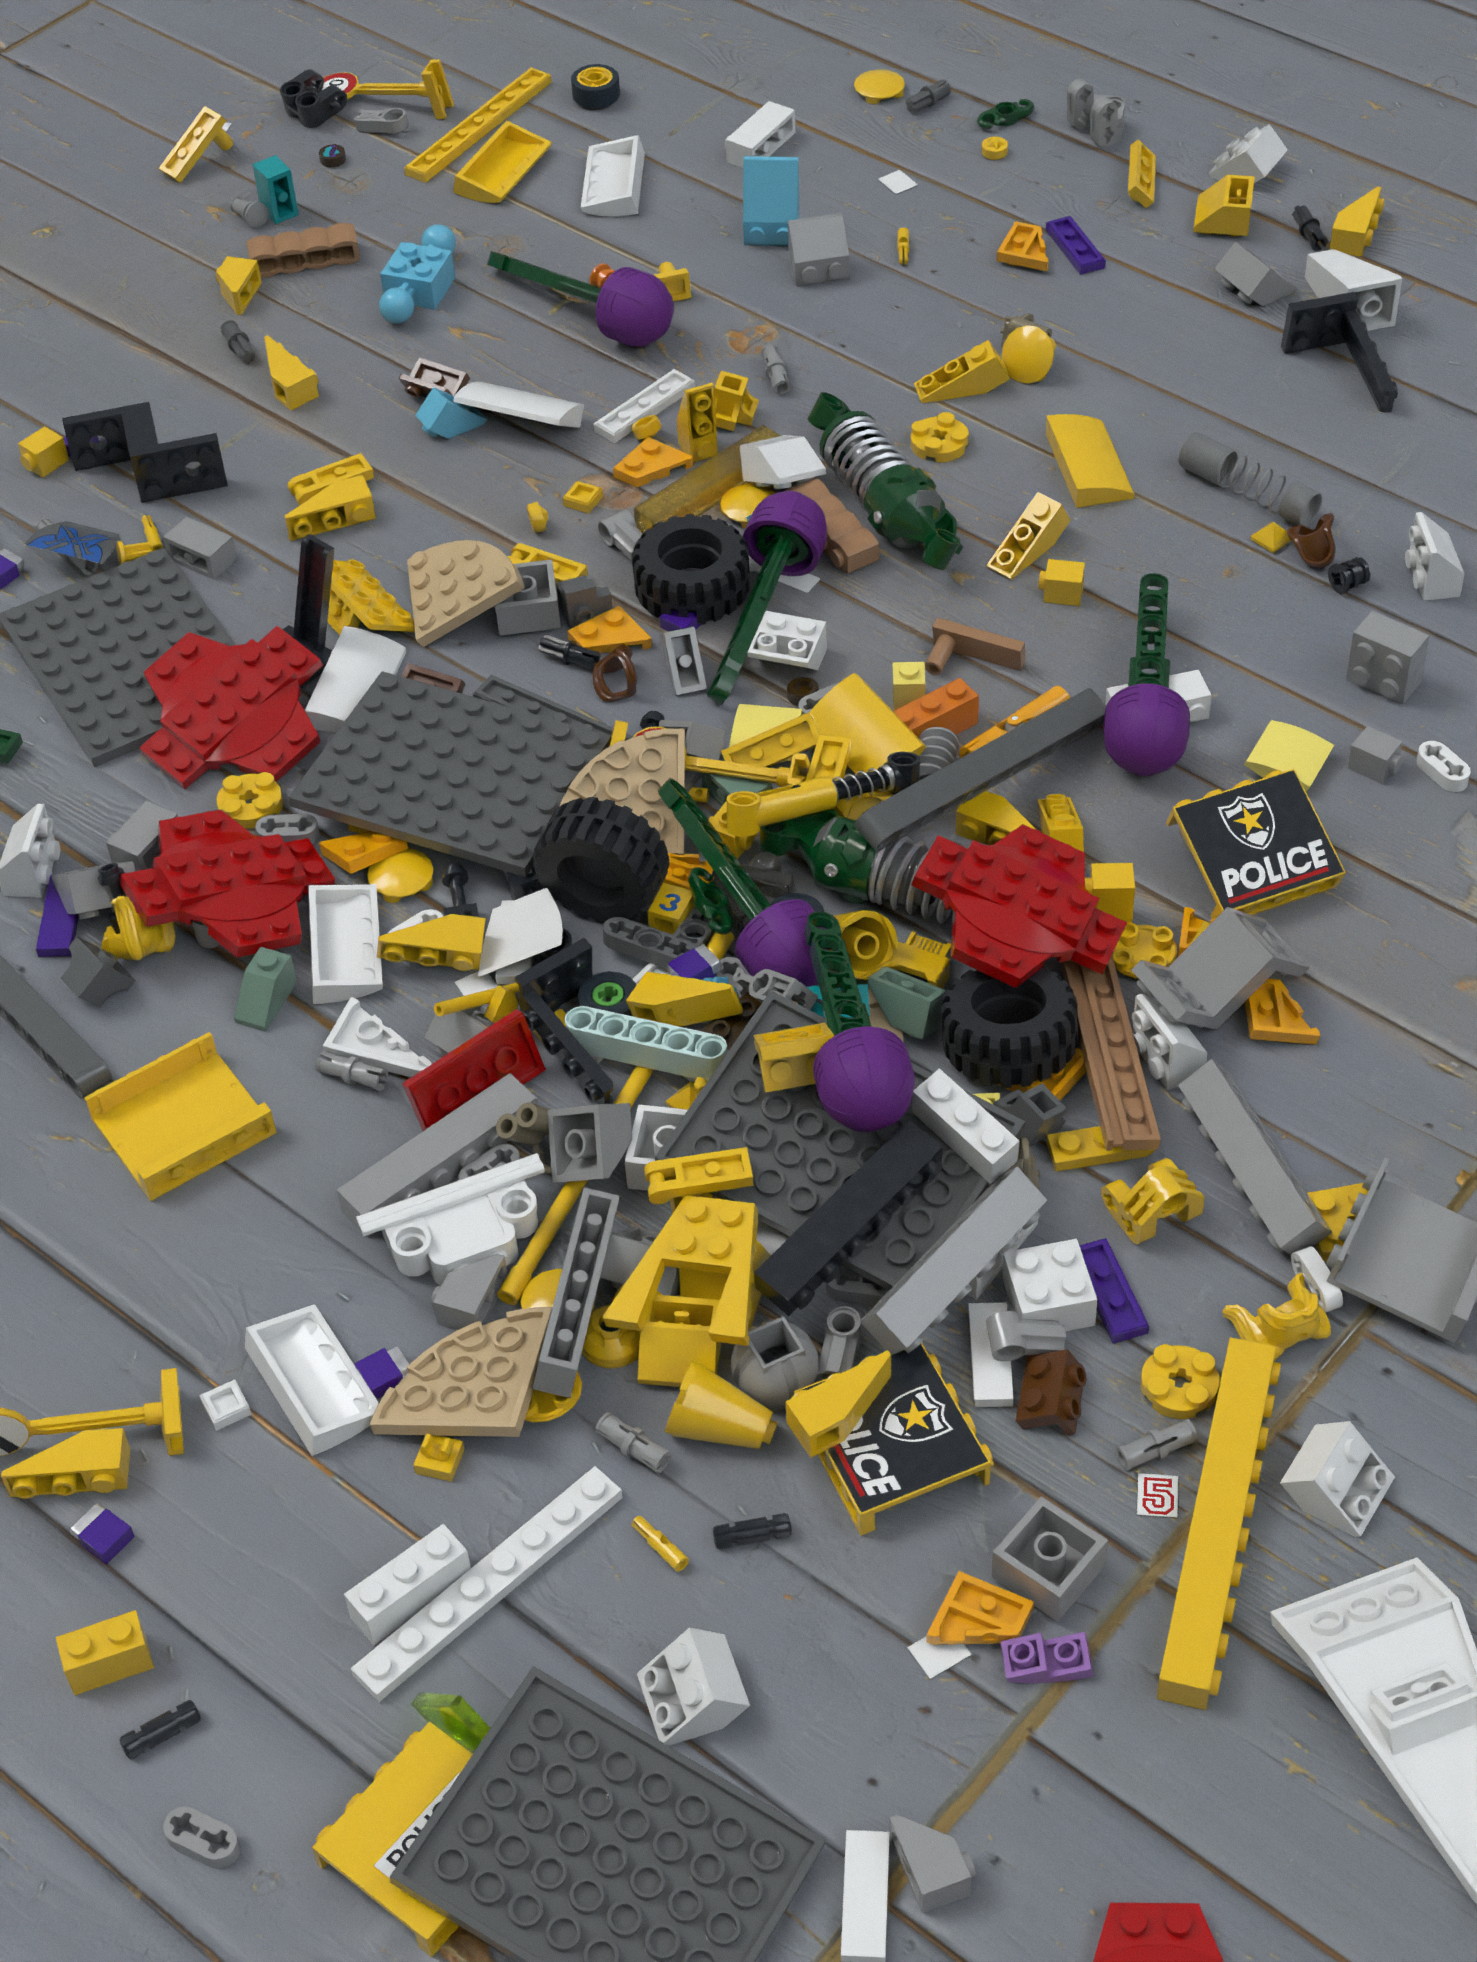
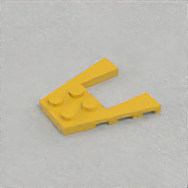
[602,1195,759,1346]

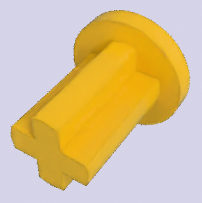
[116,541,152,565]

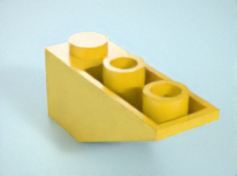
[1330,186,1385,257]
[264,335,319,411]
[914,339,1010,403]
[676,383,718,463]
[284,475,376,541]
[986,492,1071,580]
[956,791,1035,845]
[1037,794,1084,852]
[377,914,486,971]
[626,972,743,1027]
[786,1350,891,1458]
[1,1428,131,1499]

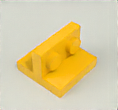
[753,1023,834,1093]

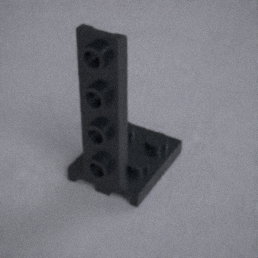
[1281,292,1398,413]
[283,534,335,689]
[515,938,613,1104]

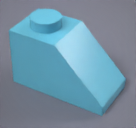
[415,387,488,439]

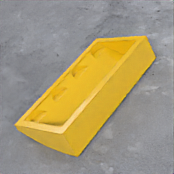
[453,120,552,203]
[1046,414,1135,508]
[810,673,926,794]

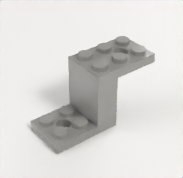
[1132,907,1310,1030]

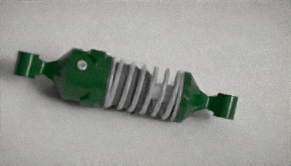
[807,392,963,570]
[760,809,955,924]

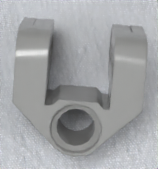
[1067,78,1125,148]

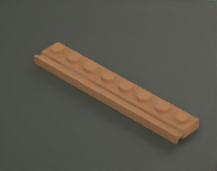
[1060,956,1161,1151]

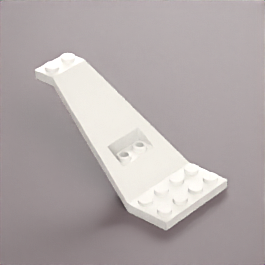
[1270,1557,1477,1904]

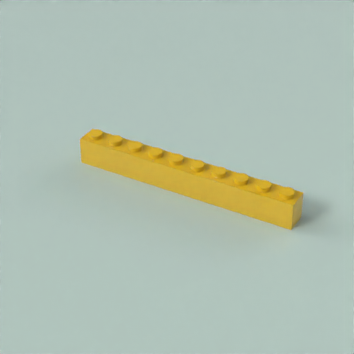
[1156,1337,1281,1710]

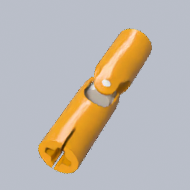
[959,685,1070,758]

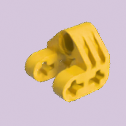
[1101,1158,1205,1245]

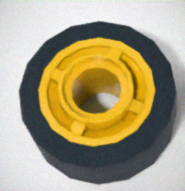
[571,64,620,108]

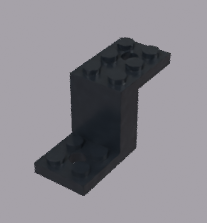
[62,402,228,503]

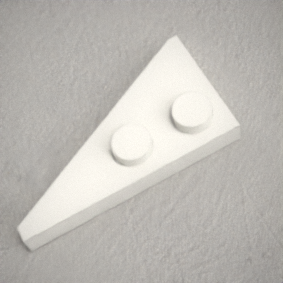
[323,997,432,1077]

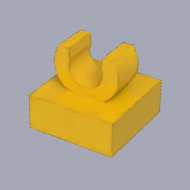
[413,1433,465,1482]

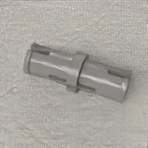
[761,344,791,395]
[316,1051,389,1091]
[595,1412,672,1474]
[1116,1419,1198,1471]

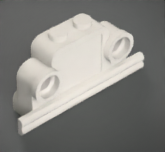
[356,1153,545,1285]

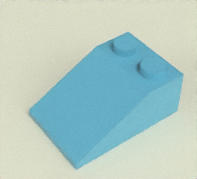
[743,156,800,246]

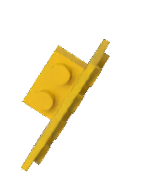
[327,559,415,635]

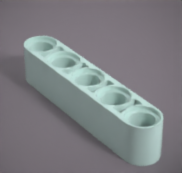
[565,1006,728,1081]

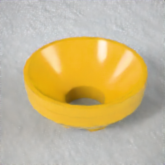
[582,1305,640,1369]

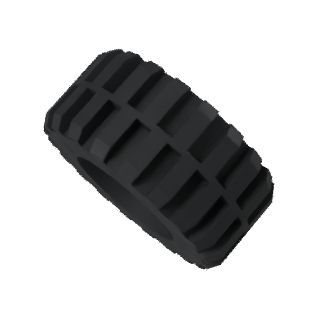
[632,514,750,625]
[533,797,670,923]
[941,966,1078,1088]

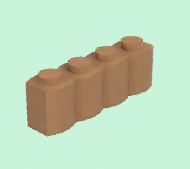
[246,223,360,278]
[784,478,879,573]

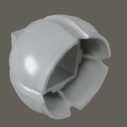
[731,1316,819,1411]

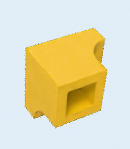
[714,370,759,431]

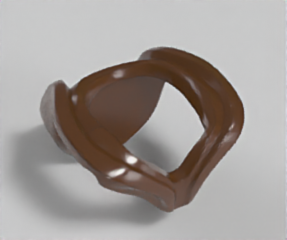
[1287,513,1336,568]
[593,643,637,702]

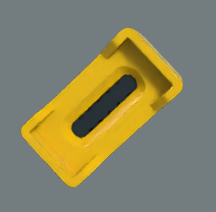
[889,931,952,989]

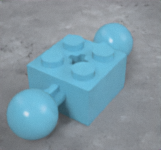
[379,224,456,324]

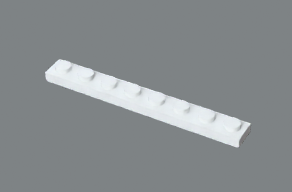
[351,1466,623,1702]

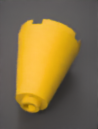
[830,910,898,980]
[665,1361,778,1449]

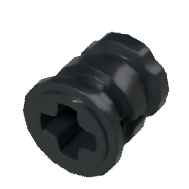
[1328,557,1371,594]

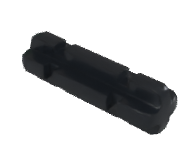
[713,1513,792,1549]
[119,1700,201,1759]

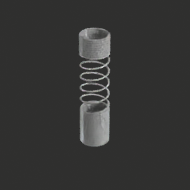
[1178,432,1322,526]

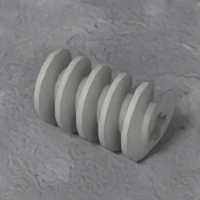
[919,727,959,781]

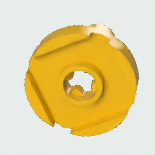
[910,412,969,463]
[216,772,283,829]
[1140,1344,1220,1419]

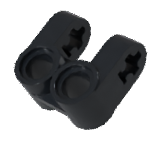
[280,69,347,128]

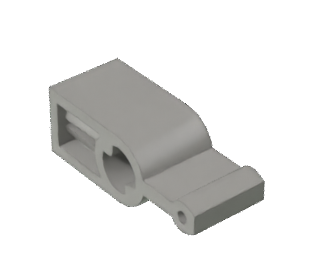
[732,969,818,1010]

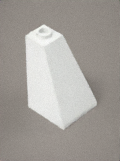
[1305,249,1402,331]

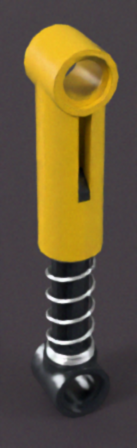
[727,751,920,837]

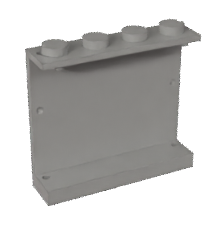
[1326,1157,1477,1343]

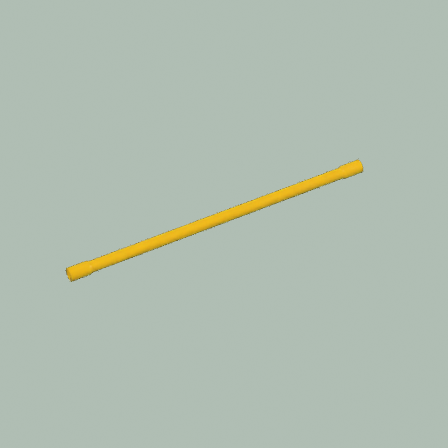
[497,932,734,1305]

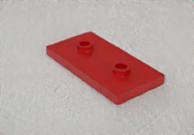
[402,1009,546,1131]

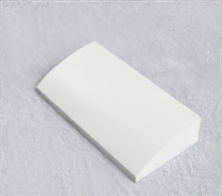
[581,135,645,216]
[453,382,584,428]
[305,626,406,733]
[308,884,383,1004]
[244,1304,379,1456]

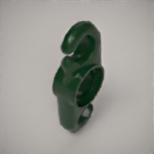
[977,99,1035,129]
[688,867,733,935]

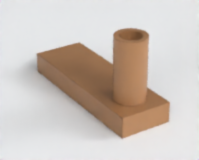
[925,617,1026,675]

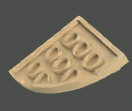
[407,540,524,647]
[559,729,685,855]
[369,1307,552,1437]

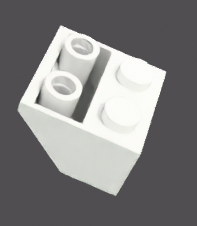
[1208,124,1288,183]
[739,435,826,489]
[1405,512,1465,601]
[747,611,827,670]
[0,804,60,898]
[1132,994,1207,1091]
[1280,1421,1395,1537]
[637,1628,750,1746]

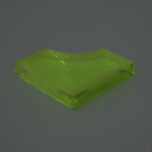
[411,1693,491,1753]

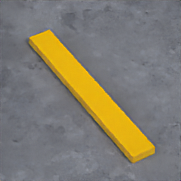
[404,67,552,183]

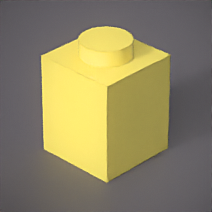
[893,662,926,711]

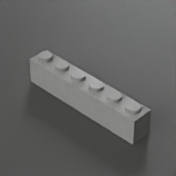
[1178,1059,1332,1255]
[337,1073,538,1238]
[860,1166,1047,1355]
[532,1187,620,1398]

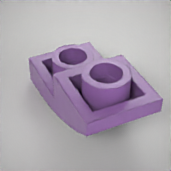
[1001,1632,1094,1683]

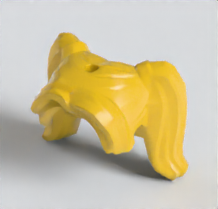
[101,896,176,961]
[1222,1273,1331,1361]

